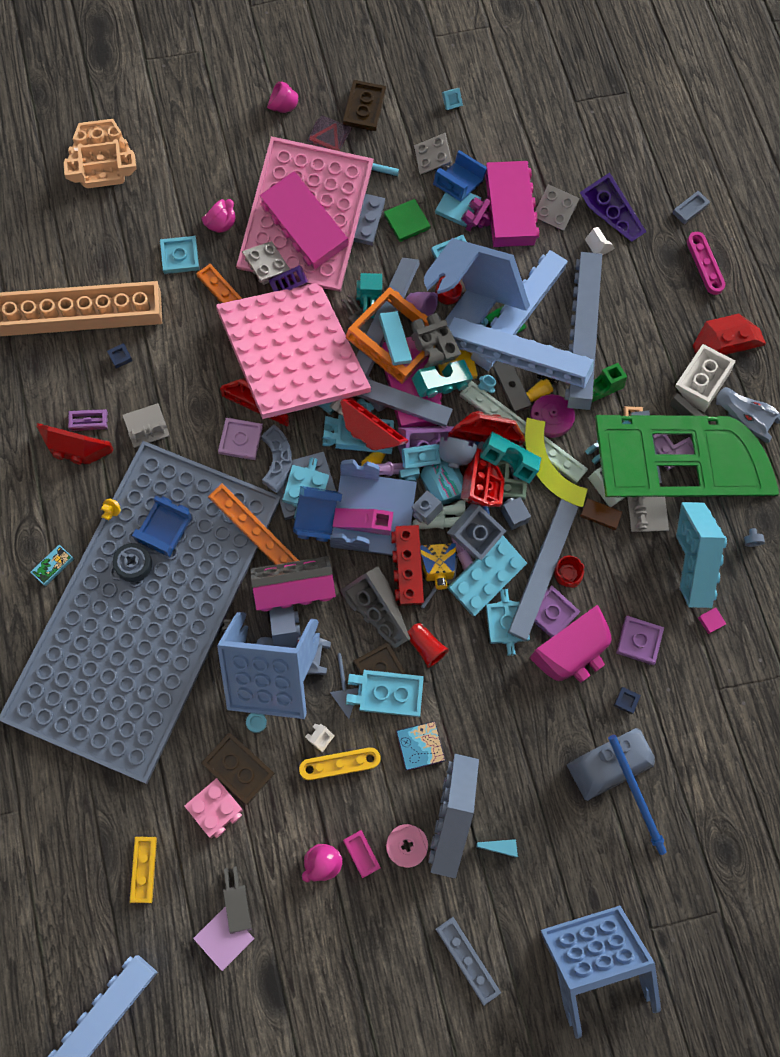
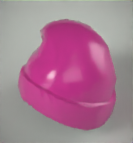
[267,82,298,113]
[201,199,235,233]
[302,844,342,882]

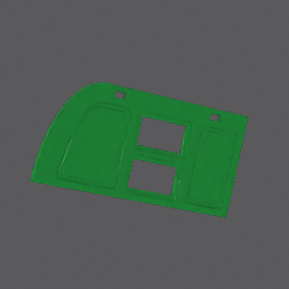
[595,415,779,497]

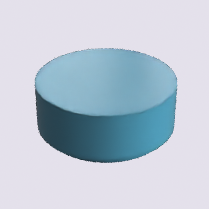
[246,713,267,733]

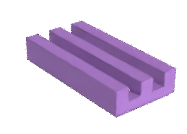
[68,409,108,431]

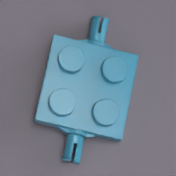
[282,458,329,519]
[486,589,530,656]

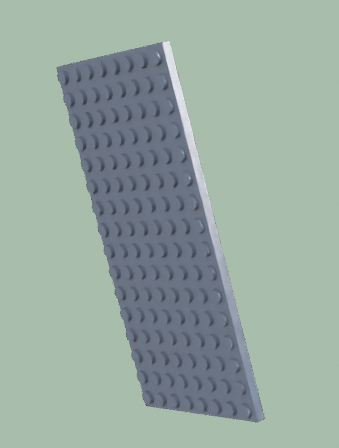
[0,441,281,784]

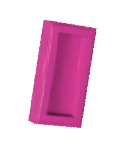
[343,830,381,878]

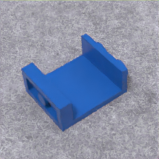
[433,150,487,202]
[293,486,342,542]

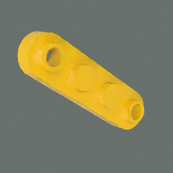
[299,748,380,780]

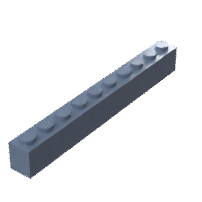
[564,252,602,410]

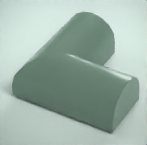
[497,460,527,501]

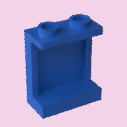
[132,496,192,558]

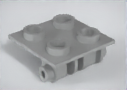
[414,133,452,175]
[535,184,580,231]
[242,241,290,285]
[123,403,170,448]
[627,497,669,532]

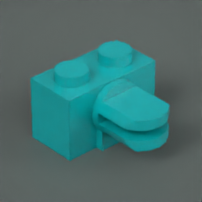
[356,273,382,318]

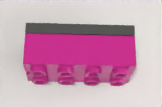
[251,556,336,611]

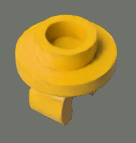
[101,499,121,520]

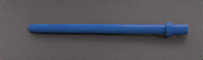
[608,735,667,855]

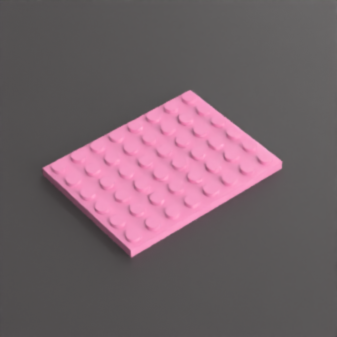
[236,136,373,292]
[216,284,371,419]

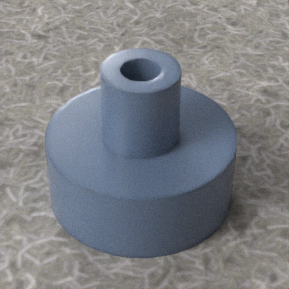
[744,528,765,547]

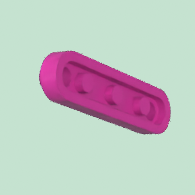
[687,232,725,295]

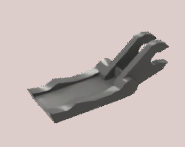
[341,294,373,334]
[223,866,252,934]

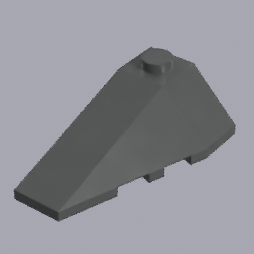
[340,566,410,648]

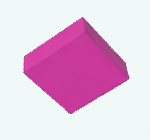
[698,607,726,634]

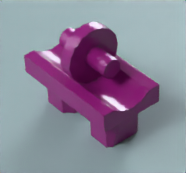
[461,197,491,231]

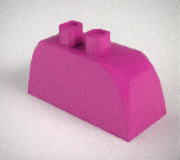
[530,605,612,683]

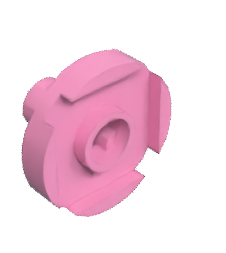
[386,824,428,868]

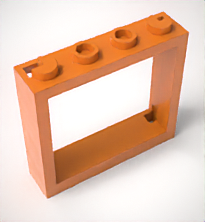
[345,287,435,384]

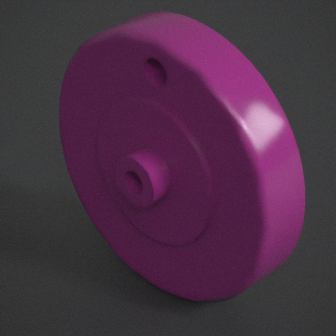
[530,394,575,438]

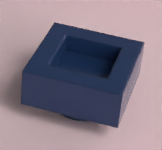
[107,343,133,369]
[613,687,641,714]

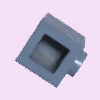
[412,490,443,525]
[501,497,531,530]

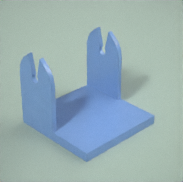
[424,238,530,328]
[330,459,417,556]
[217,612,320,719]
[541,906,661,1039]

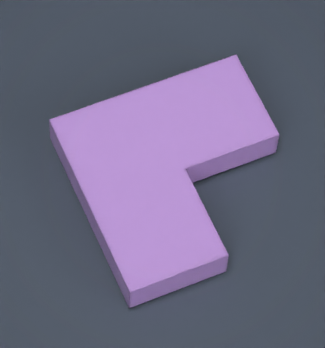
[654,434,694,470]

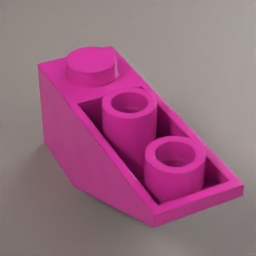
[333,508,393,536]

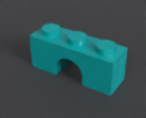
[411,360,473,398]
[480,431,541,483]

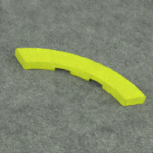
[525,418,588,508]

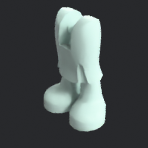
[412,500,465,529]

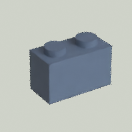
[270,604,301,647]

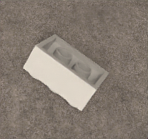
[675,344,735,412]

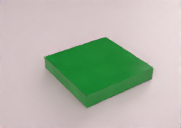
[384,199,431,242]

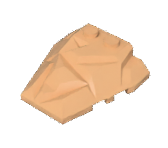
[64,119,136,188]

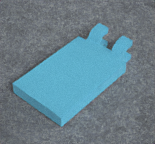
[322,415,394,454]
[346,670,424,717]

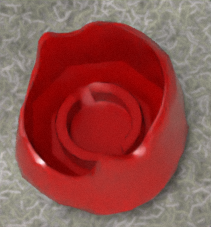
[435,276,463,305]
[553,555,584,588]

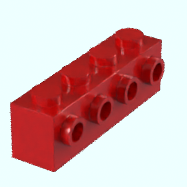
[391,525,424,606]

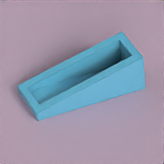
[476,839,518,857]

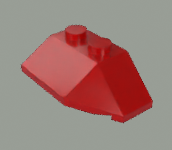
[693,314,766,355]
[220,378,289,427]
[340,398,409,450]
[448,411,525,446]
[36,423,113,465]
[461,448,505,507]

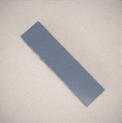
[435,917,501,1006]

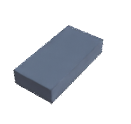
[673,191,710,224]

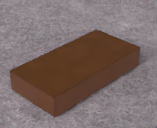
[580,498,622,530]

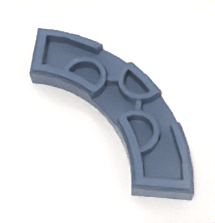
[261,424,292,493]

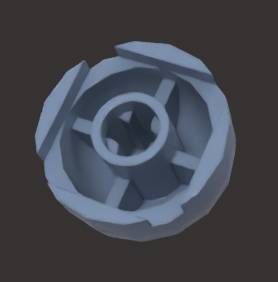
[438,437,477,469]

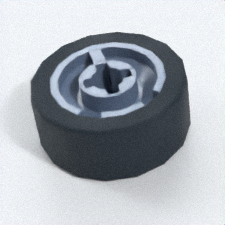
[112,543,152,583]

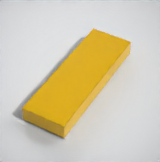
[130,837,157,903]

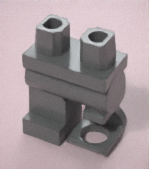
[411,313,461,368]

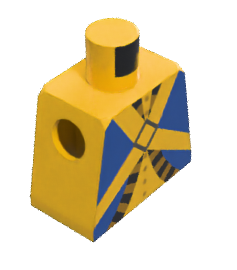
[420,543,456,590]

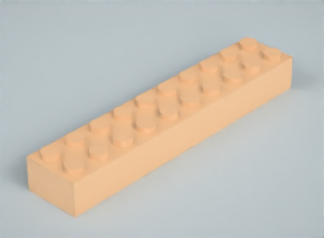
[0,281,162,336]

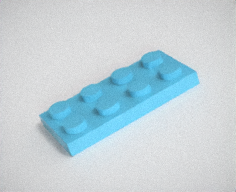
[447,536,527,616]

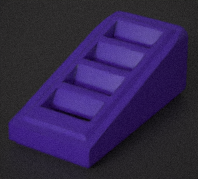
[269,265,309,292]

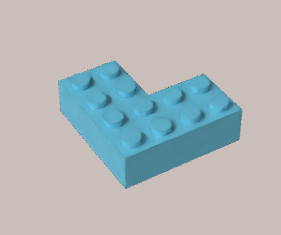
[676,502,727,608]

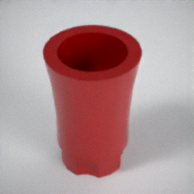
[408,623,449,668]

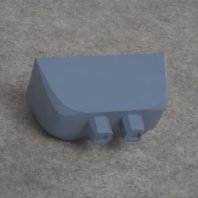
[566,728,655,801]

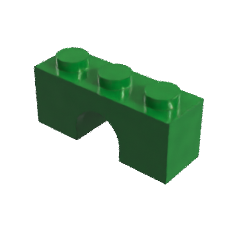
[592,363,627,402]

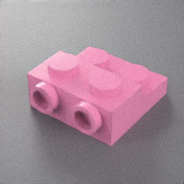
[185,778,243,838]

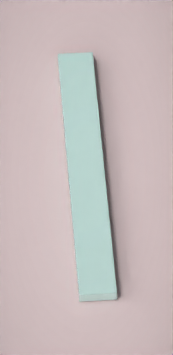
[460,381,588,484]

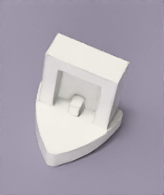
[585,227,614,255]

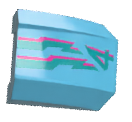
[420,459,464,506]

